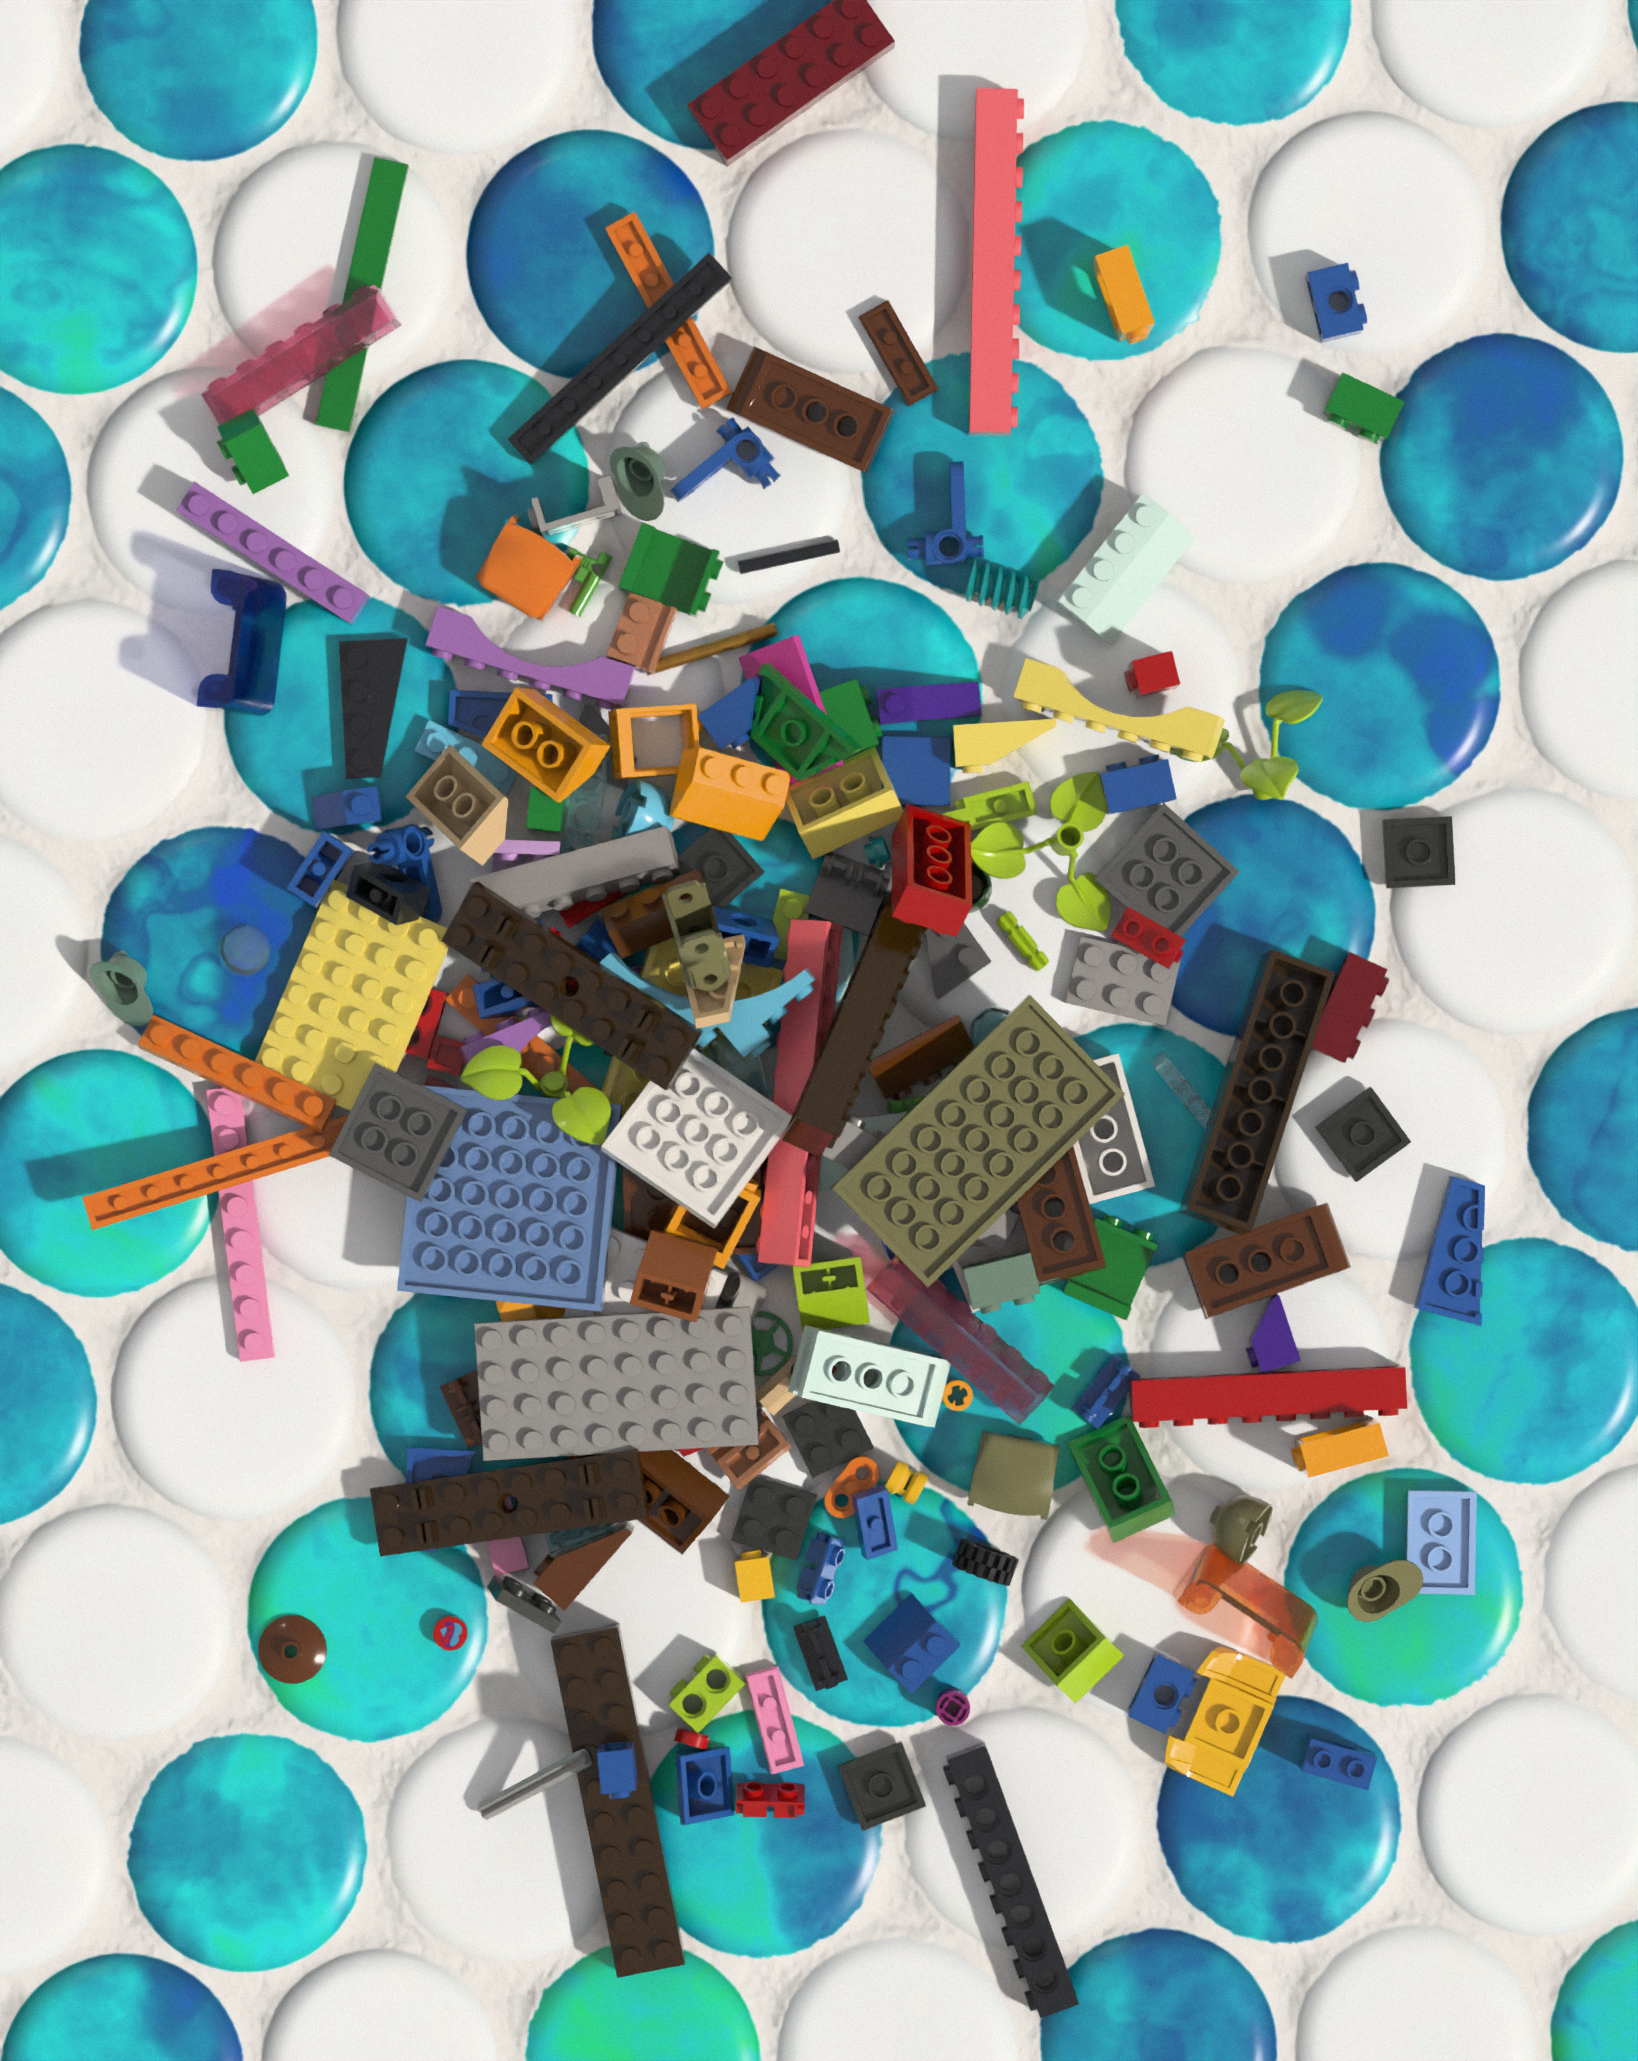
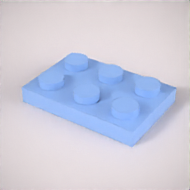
[1406,1490,1477,1595]

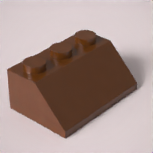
[601,870,717,959]
[869,1015,974,1100]
[638,1450,730,1555]

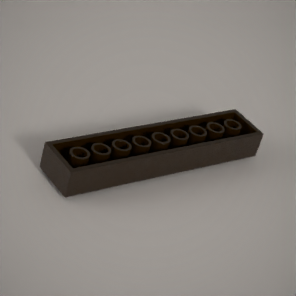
[550,1623,686,1978]

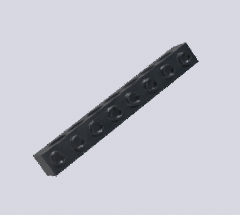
[942,1742,1079,2018]

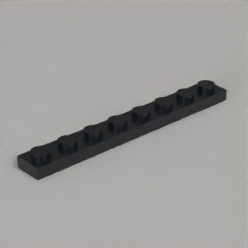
[508,253,733,465]

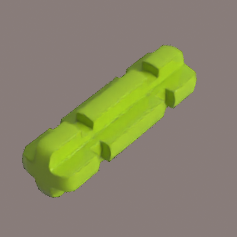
[996,911,1049,972]

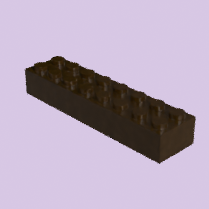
[782,889,928,1157]
[1178,950,1335,1235]

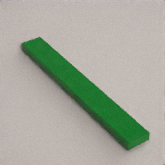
[316,157,409,433]

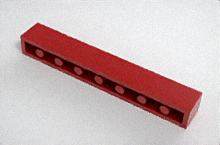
[1129,1366,1407,1428]

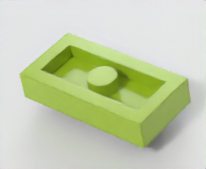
[773,889,810,961]

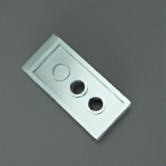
[788,1325,952,1427]

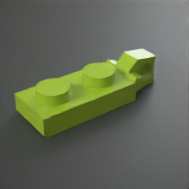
[941,781,1037,831]

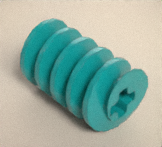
[965,559,1041,619]

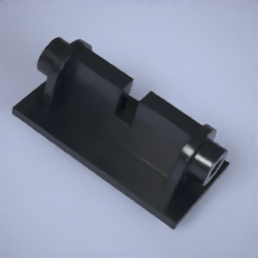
[793,1615,848,1691]

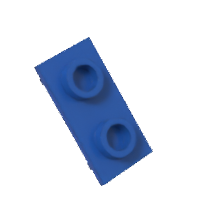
[1071,1355,1141,1429]
[796,1532,845,1605]

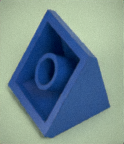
[676,1747,735,1825]

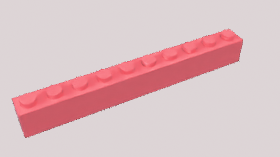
[969,88,1024,436]
[757,919,843,1267]

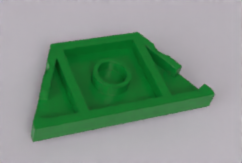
[750,663,862,781]

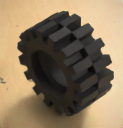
[952,1538,1019,1586]

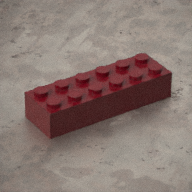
[687,0,895,167]

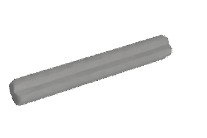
[478,1749,592,1820]

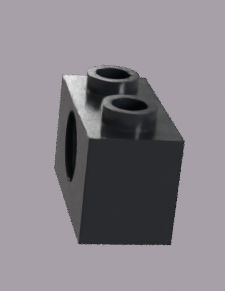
[346,862,431,925]

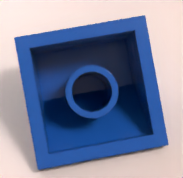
[863,1593,961,1694]

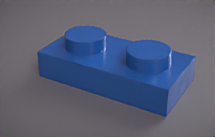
[851,1484,898,1560]

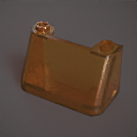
[1172,1544,1318,1679]

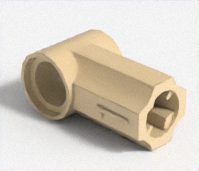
[756,1354,797,1416]

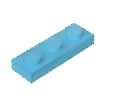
[414,720,518,795]

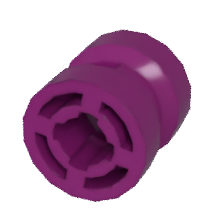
[936,1688,970,1726]

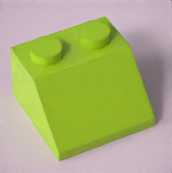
[1021,1598,1125,1703]

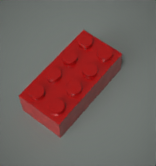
[892,804,972,937]

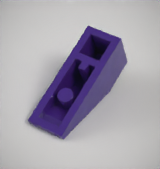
[877,682,982,726]

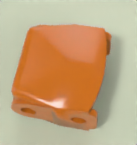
[475,514,583,621]

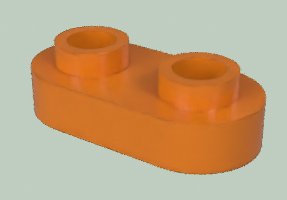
[825,1456,880,1518]

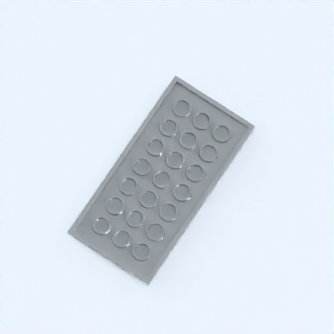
[474,1306,759,1461]

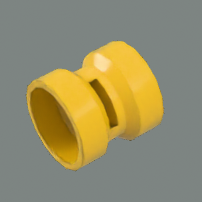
[884,1460,929,1506]

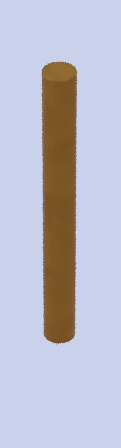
[646,623,778,676]

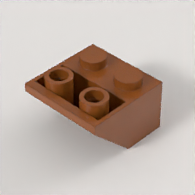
[629,1229,719,1322]

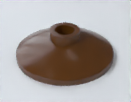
[258,1615,327,1684]

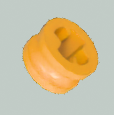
[942,1379,973,1411]

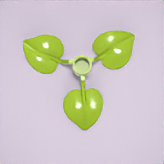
[1169,690,1323,800]
[971,772,1111,931]
[461,1014,611,1145]

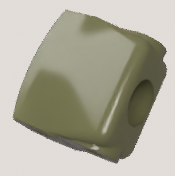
[661,880,731,991]
[967,1430,1059,1520]

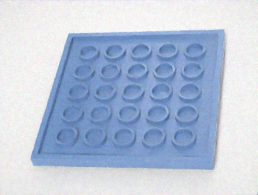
[397,1085,623,1312]

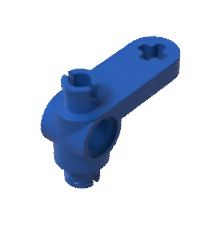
[670,417,781,503]
[907,461,984,566]
[367,824,442,923]

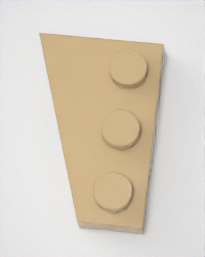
[677,934,746,1029]

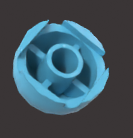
[612,778,674,840]

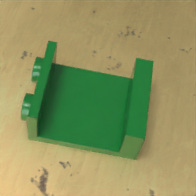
[618,522,724,618]
[1062,1214,1159,1320]

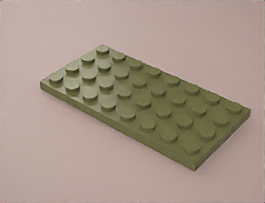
[831,995,1125,1288]

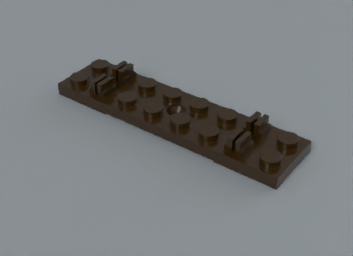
[441,882,703,1091]
[370,1449,650,1557]

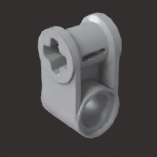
[715,1272,767,1325]

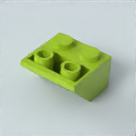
[793,1255,870,1333]

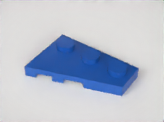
[448,690,553,738]
[405,1447,476,1552]

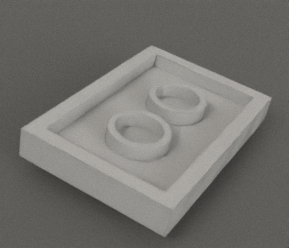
[1065,936,1181,1026]

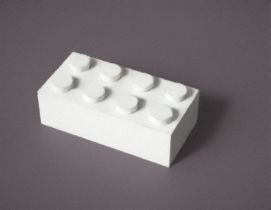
[1073,1053,1155,1204]

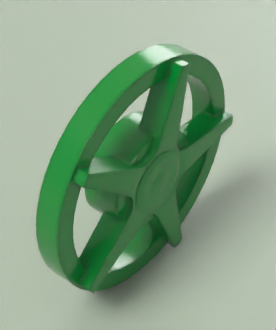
[751,1311,793,1376]

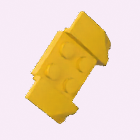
[1165,1646,1287,1797]

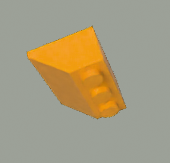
[481,687,610,802]
[669,747,791,841]

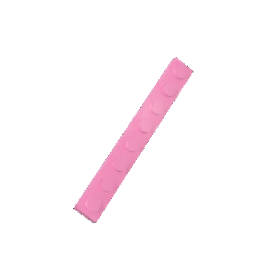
[206,1088,275,1362]

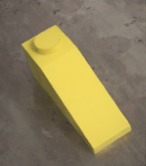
[952,719,1057,774]

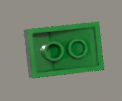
[1067,1415,1175,1543]

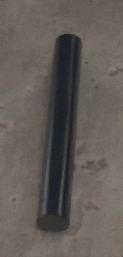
[737,539,840,574]

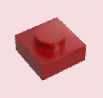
[426,1035,466,1077]

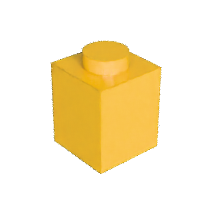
[734,1549,775,1603]

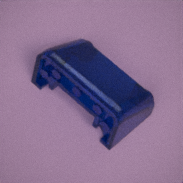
[197,569,287,717]

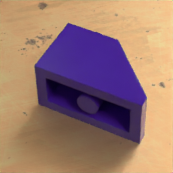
[1245,1294,1301,1373]

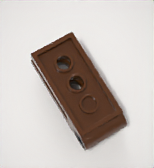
[726,346,895,473]
[1016,1146,1106,1286]
[1182,1203,1351,1319]

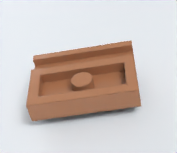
[606,592,677,674]
[707,1407,792,1490]

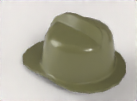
[1347,1560,1424,1622]

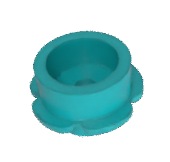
[864,836,891,869]

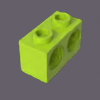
[668,1652,746,1733]

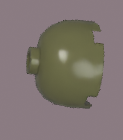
[1209,1495,1273,1565]

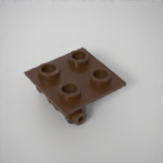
[440,1369,482,1449]

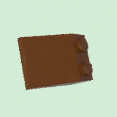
[533,1523,634,1611]

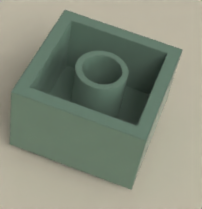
[962,1250,1040,1314]

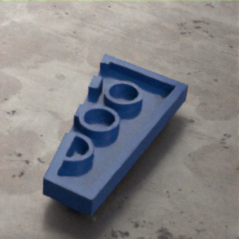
[1414,1176,1485,1326]

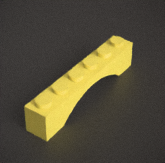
[1013,658,1225,763]

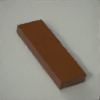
[858,300,939,407]

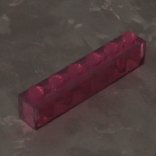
[201,284,402,425]
[866,1255,1054,1425]

